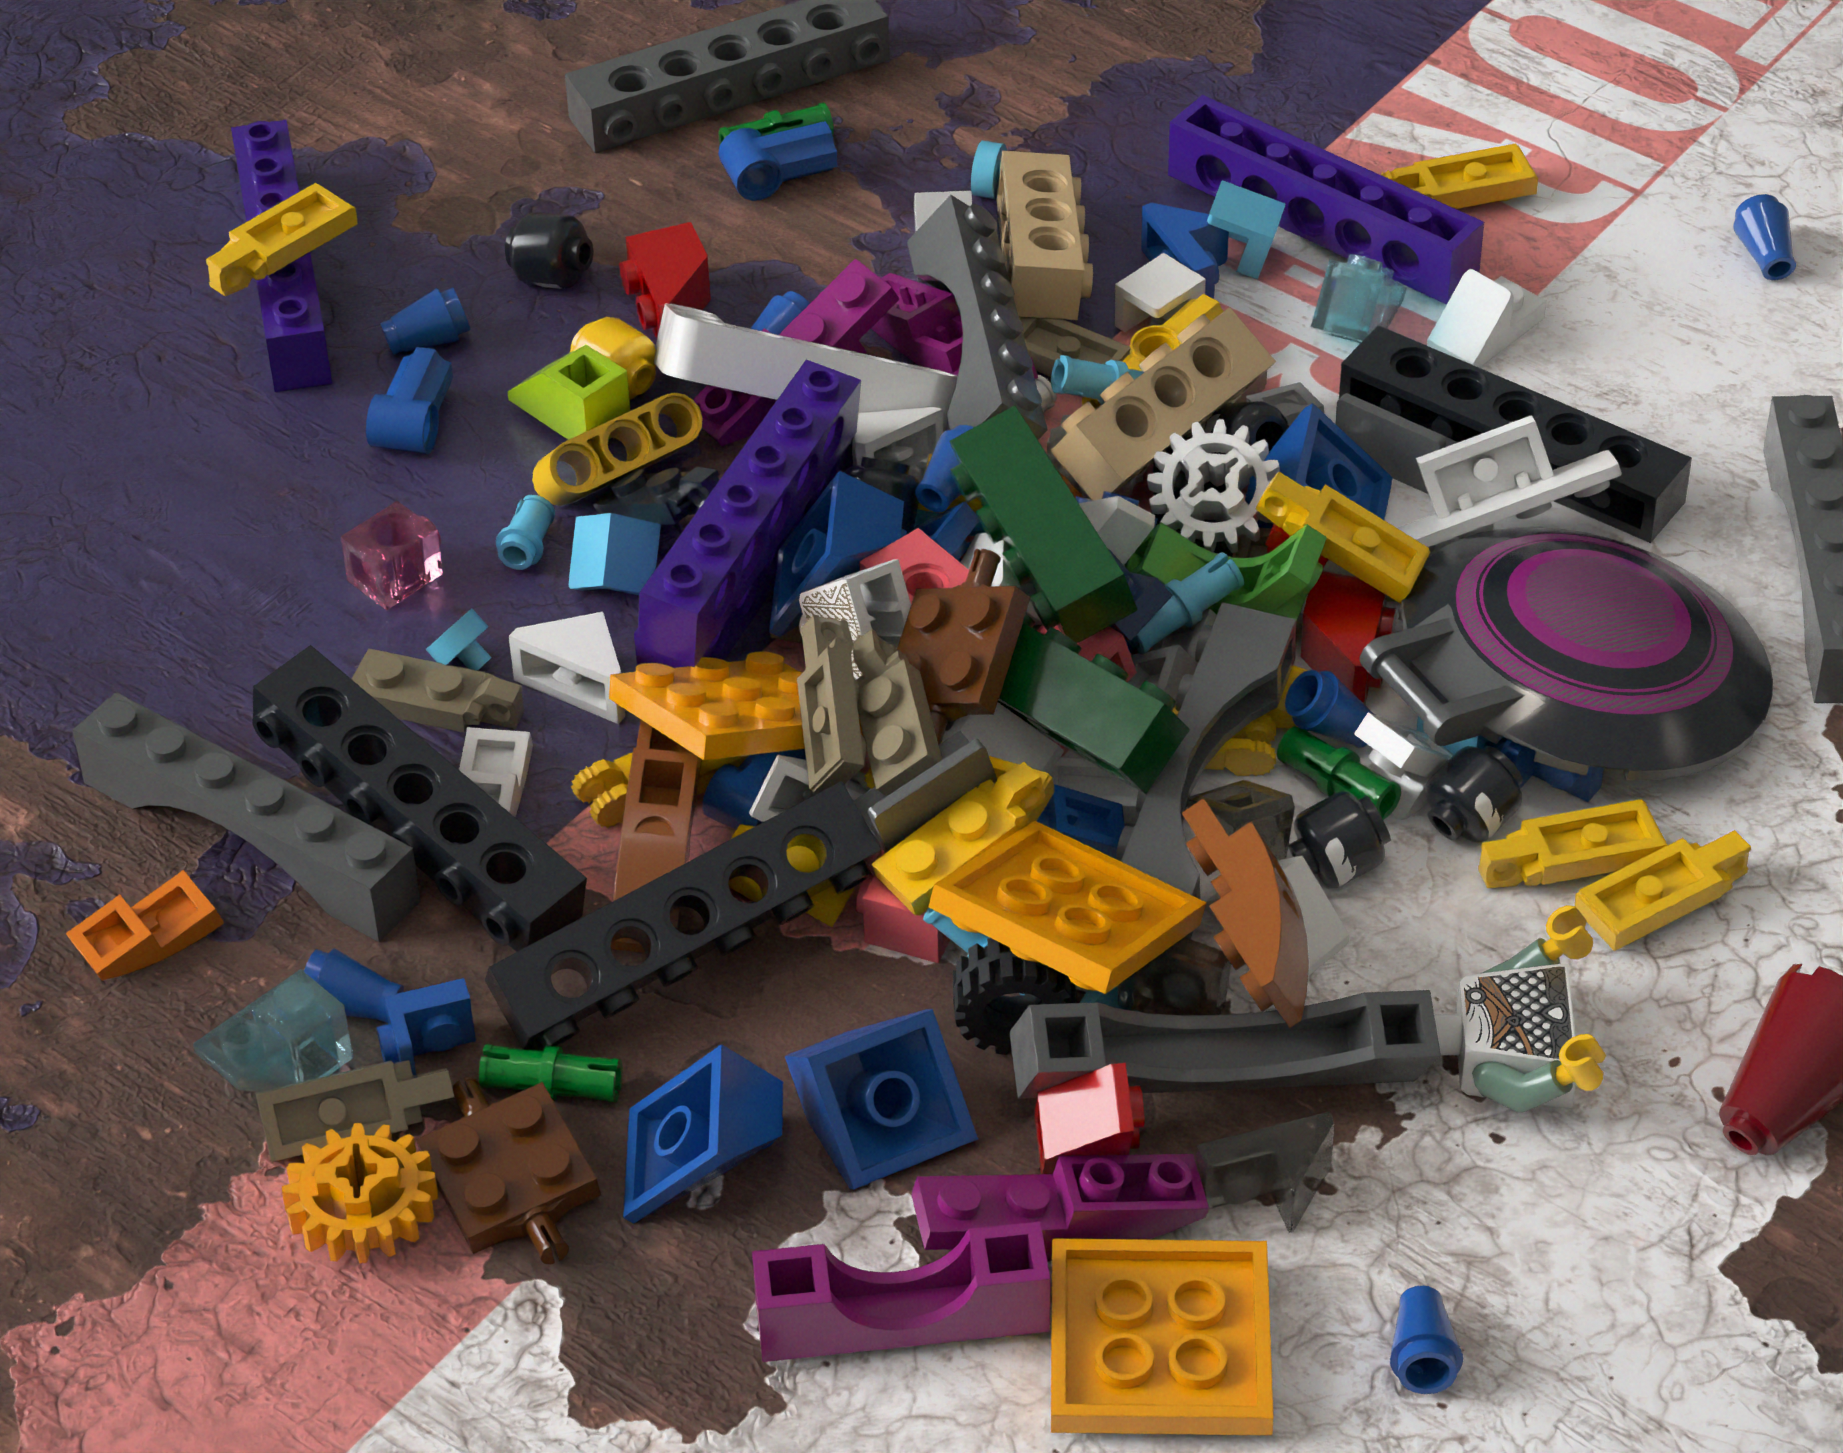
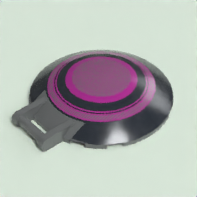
[1360,527,1773,781]

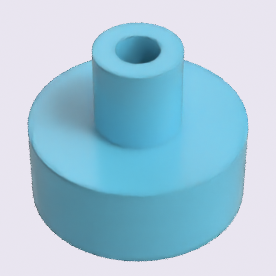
[971,140,1007,199]
[425,608,492,670]

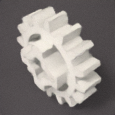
[1147,419,1280,553]

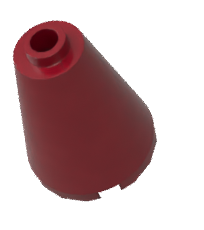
[1719,964,1843,1155]

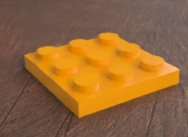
[609,652,864,760]
[929,820,1207,994]
[1051,1238,1274,1435]

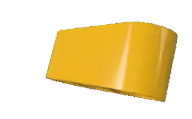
[532,393,703,506]

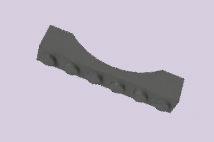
[907,195,1048,440]
[1763,395,1843,703]
[1116,602,1296,965]
[73,692,421,942]
[1010,990,1441,1099]

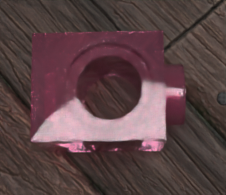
[341,501,443,610]

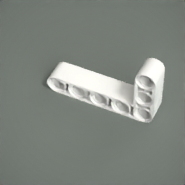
[654,303,958,432]

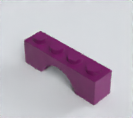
[752,1221,1050,1362]

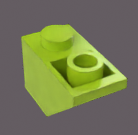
[507,344,630,440]

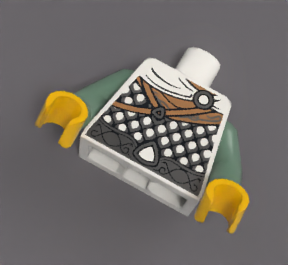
[1434,905,1606,1113]

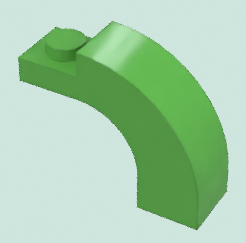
[1124,522,1327,622]

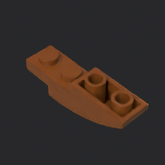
[611,720,702,953]
[1182,798,1309,1028]

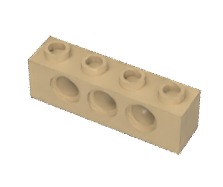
[996,151,1093,320]
[1051,307,1276,500]

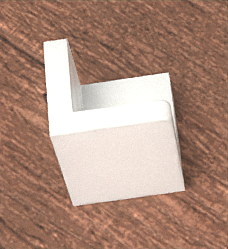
[1115,253,1206,332]

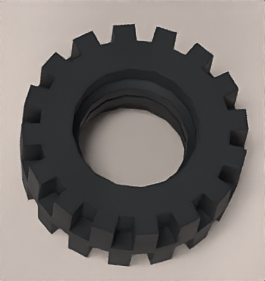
[953,938,1076,1055]

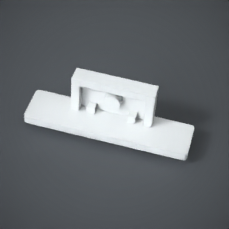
[1398,416,1622,555]

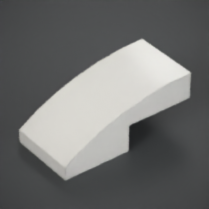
[459,727,533,817]

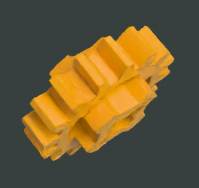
[282,1123,438,1264]

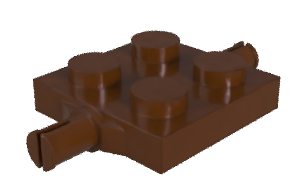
[897,549,1030,745]
[416,1077,601,1264]

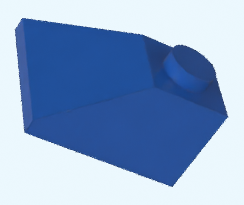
[1245,403,1393,529]
[769,471,907,637]
[785,1009,978,1189]
[623,1044,783,1224]

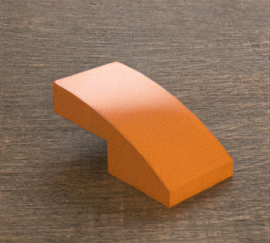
[65,870,224,980]

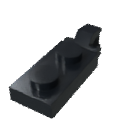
[593,466,720,524]

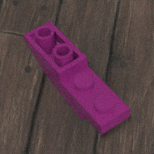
[693,258,900,446]
[911,1154,1209,1262]

